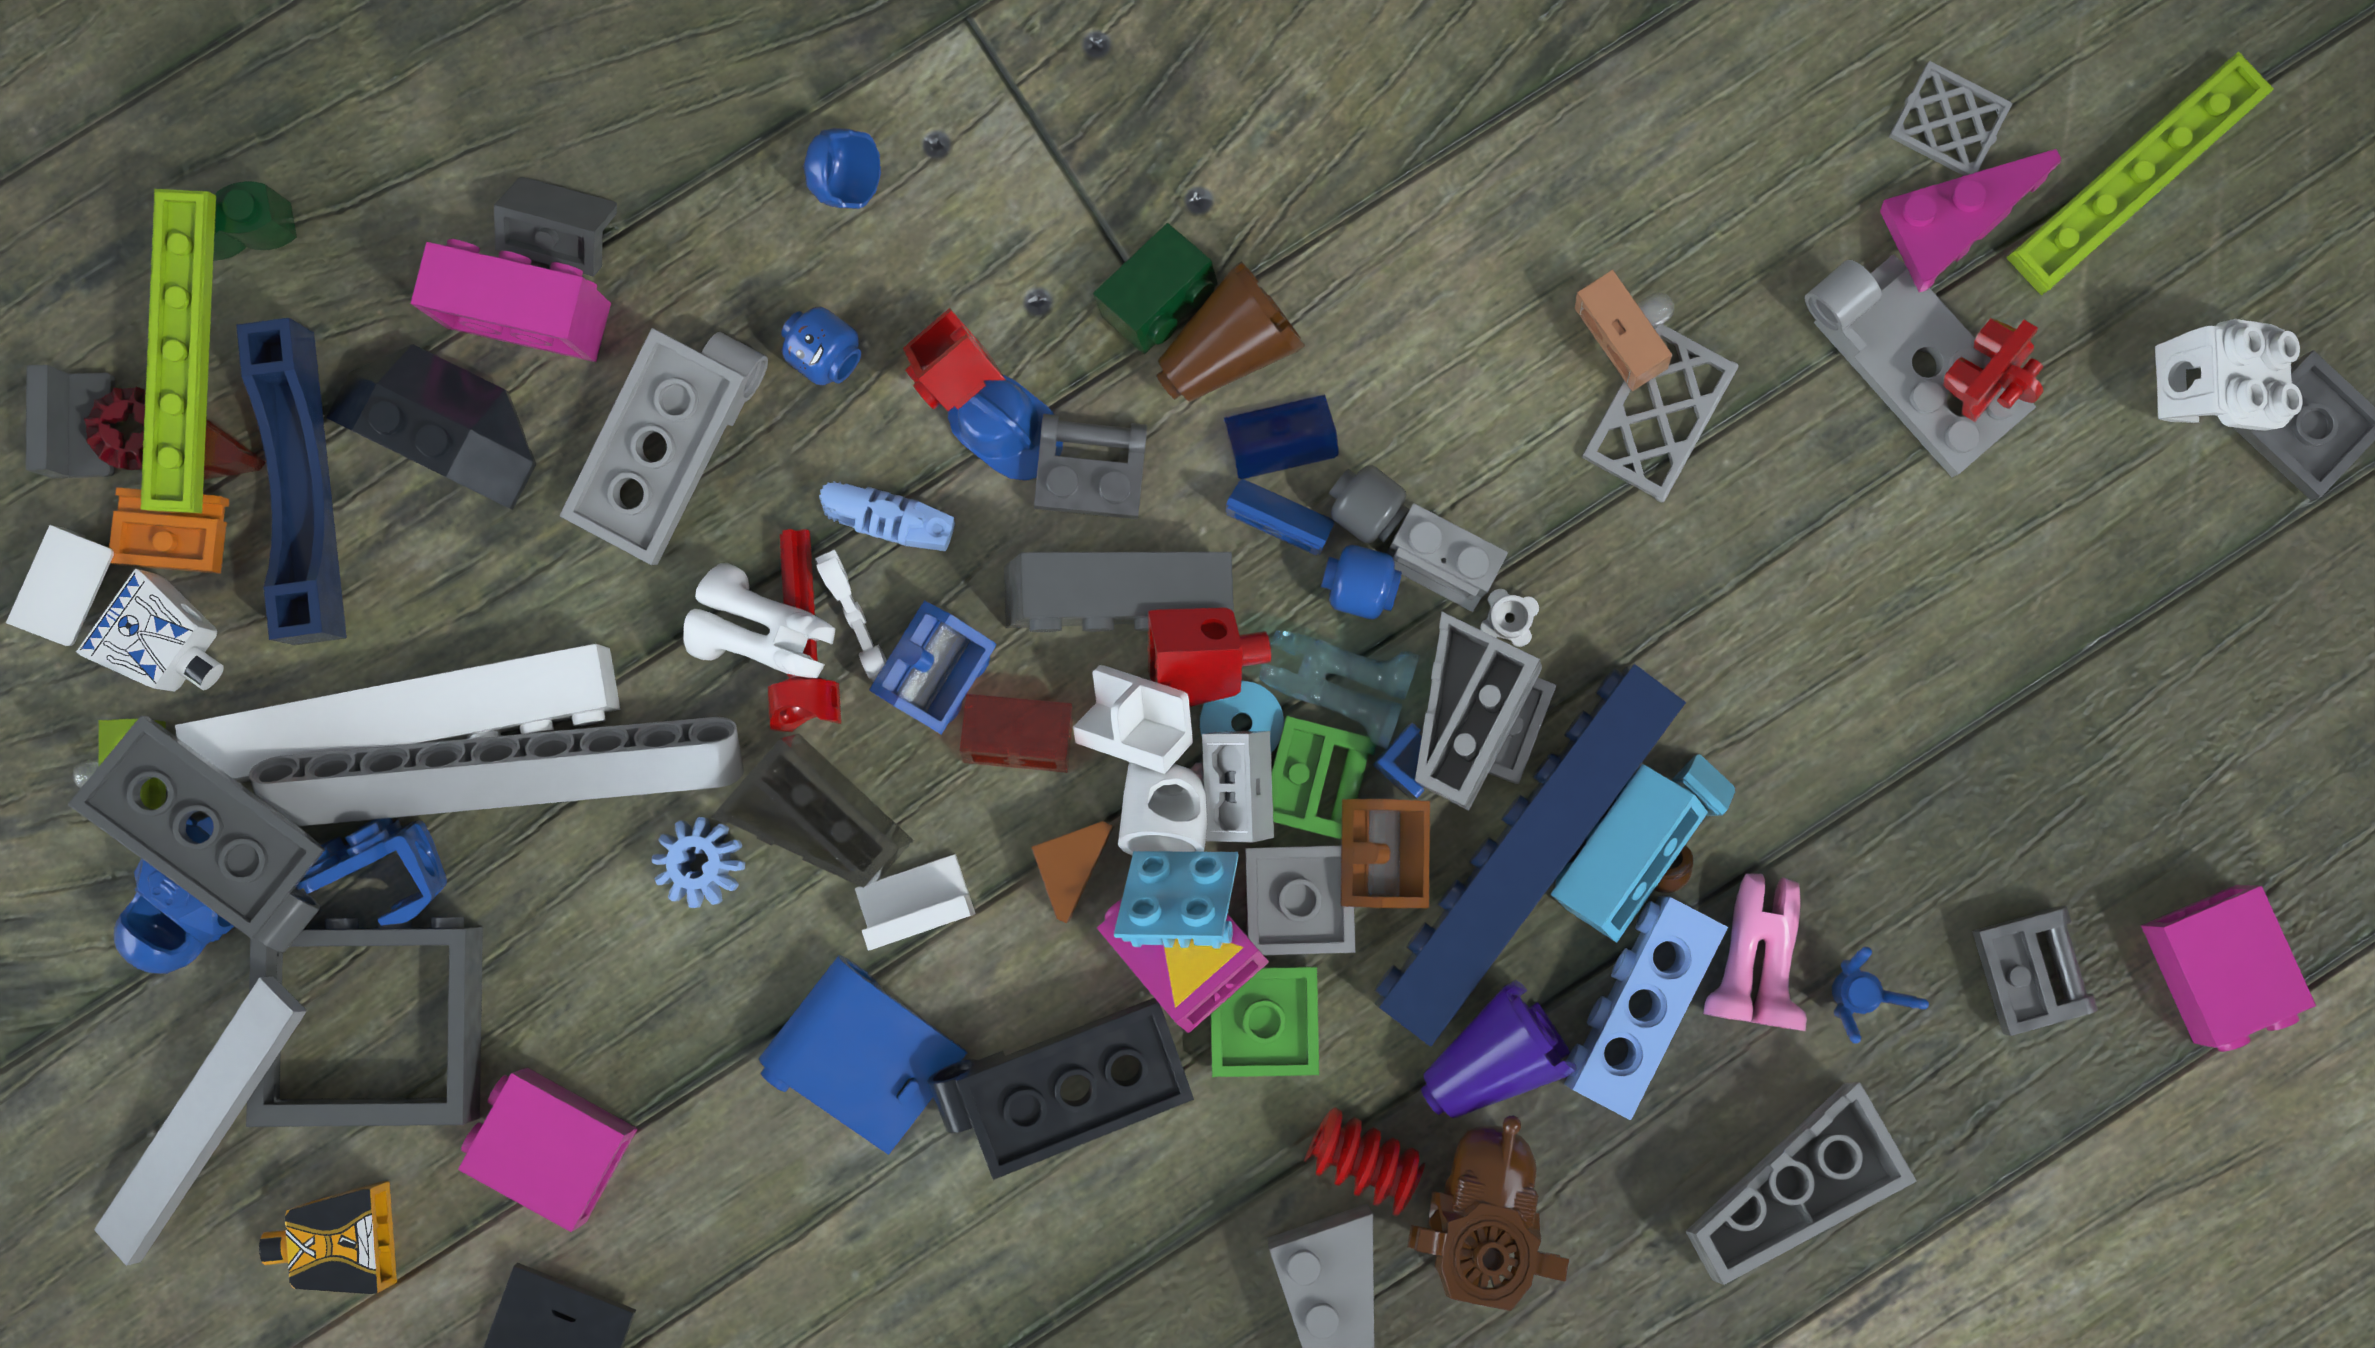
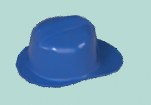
[948,375,1063,481]

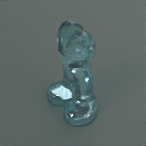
[1259,630,1420,749]

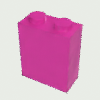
[2141,885,2316,1052]
[458,1068,638,1232]

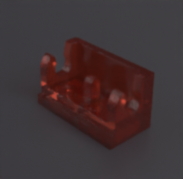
[959,694,1073,773]

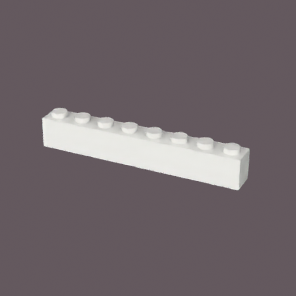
[175,644,621,784]

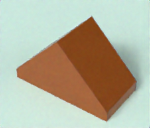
[1031,821,1114,923]

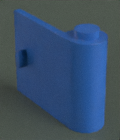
[759,955,967,1155]

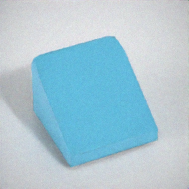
[1672,754,1735,816]

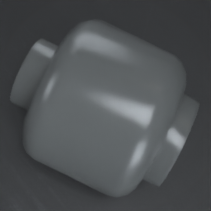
[1329,465,1410,543]

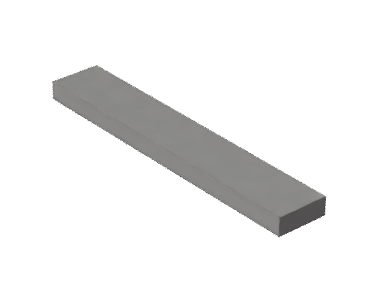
[94,976,307,1266]

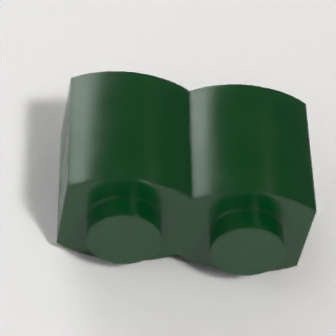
[213,181,297,261]

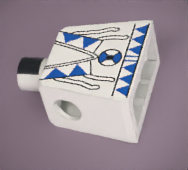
[76,568,224,692]

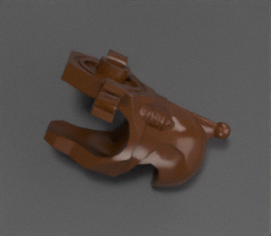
[1407,1115,1569,1311]

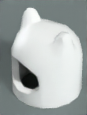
[1118,762,1207,856]

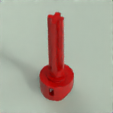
[768,529,841,732]

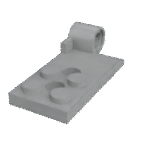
[1805,254,2036,477]
[560,328,768,565]

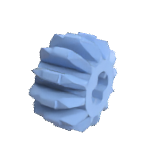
[651,817,745,908]

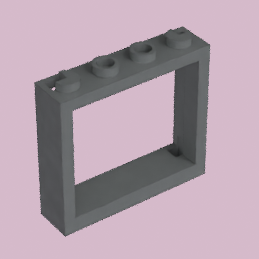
[246,917,483,1127]

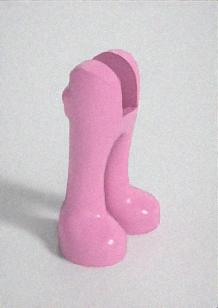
[1703,874,1807,1031]

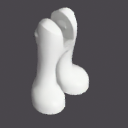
[684,563,835,678]

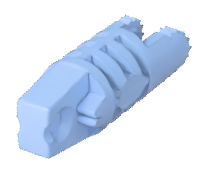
[819,481,955,551]

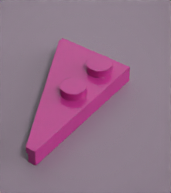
[1880,149,2061,293]

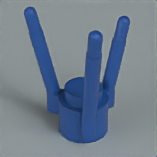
[1832,947,1929,1044]

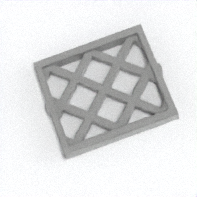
[1889,61,2013,176]

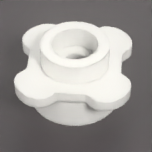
[1480,589,1539,647]

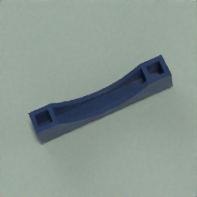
[236,318,347,645]

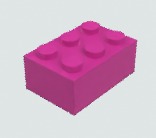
[410,239,611,362]

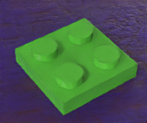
[1211,966,1319,1077]

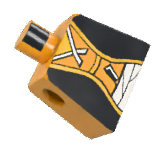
[259,1181,397,1294]

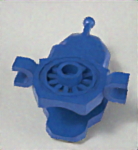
[114,816,234,974]

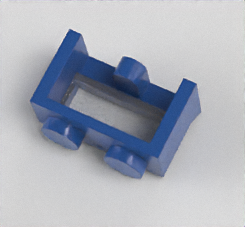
[869,600,997,735]

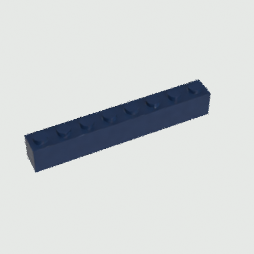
[1374,664,1686,1047]

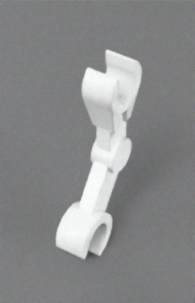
[815,549,887,682]

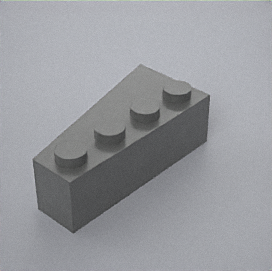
[1004,552,1234,632]

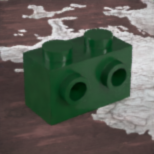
[1093,222,1218,355]

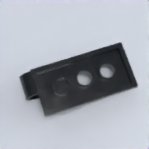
[928,998,1194,1180]

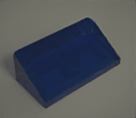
[1224,394,1339,479]

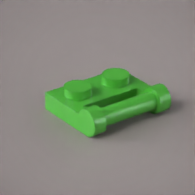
[1272,716,1378,840]

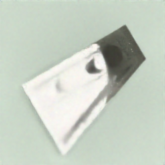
[711,734,914,888]

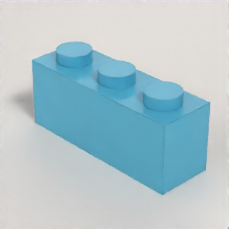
[1551,764,1708,943]

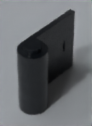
[484,1262,636,1348]

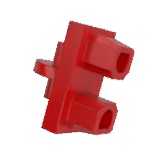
[1943,318,2044,422]

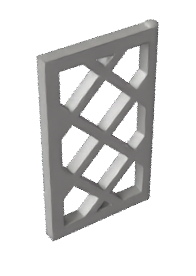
[1582,321,1739,503]

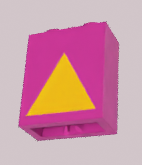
[1097,899,1269,1033]

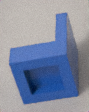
[1373,723,1424,800]

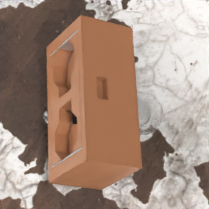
[1575,270,1674,392]

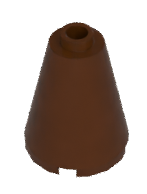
[1156,261,1305,402]

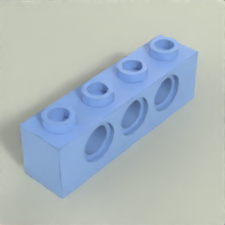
[1564,896,1728,1120]

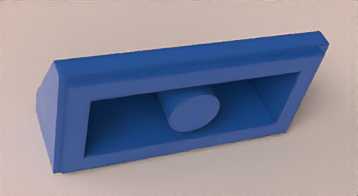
[1225,479,1334,556]

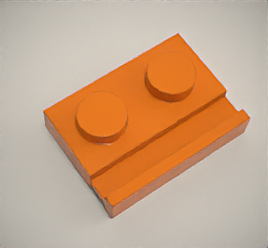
[109,487,230,574]

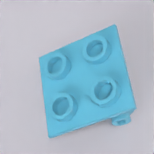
[1114,851,1239,949]

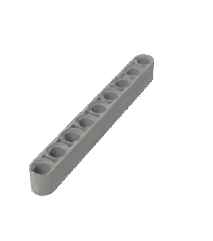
[249,717,744,826]

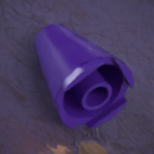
[1421,979,1577,1119]

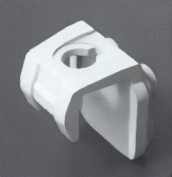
[2155,319,2303,431]

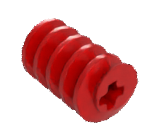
[1304,1107,1425,1217]

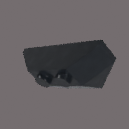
[326,344,536,510]

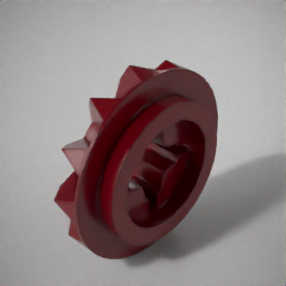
[84,386,146,470]

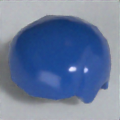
[803,128,881,209]

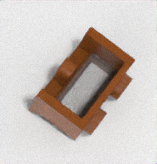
[1341,799,1430,908]

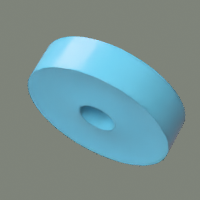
[1200,681,1284,753]

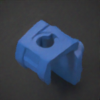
[296,818,447,925]

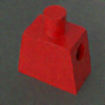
[1148,608,1271,707]

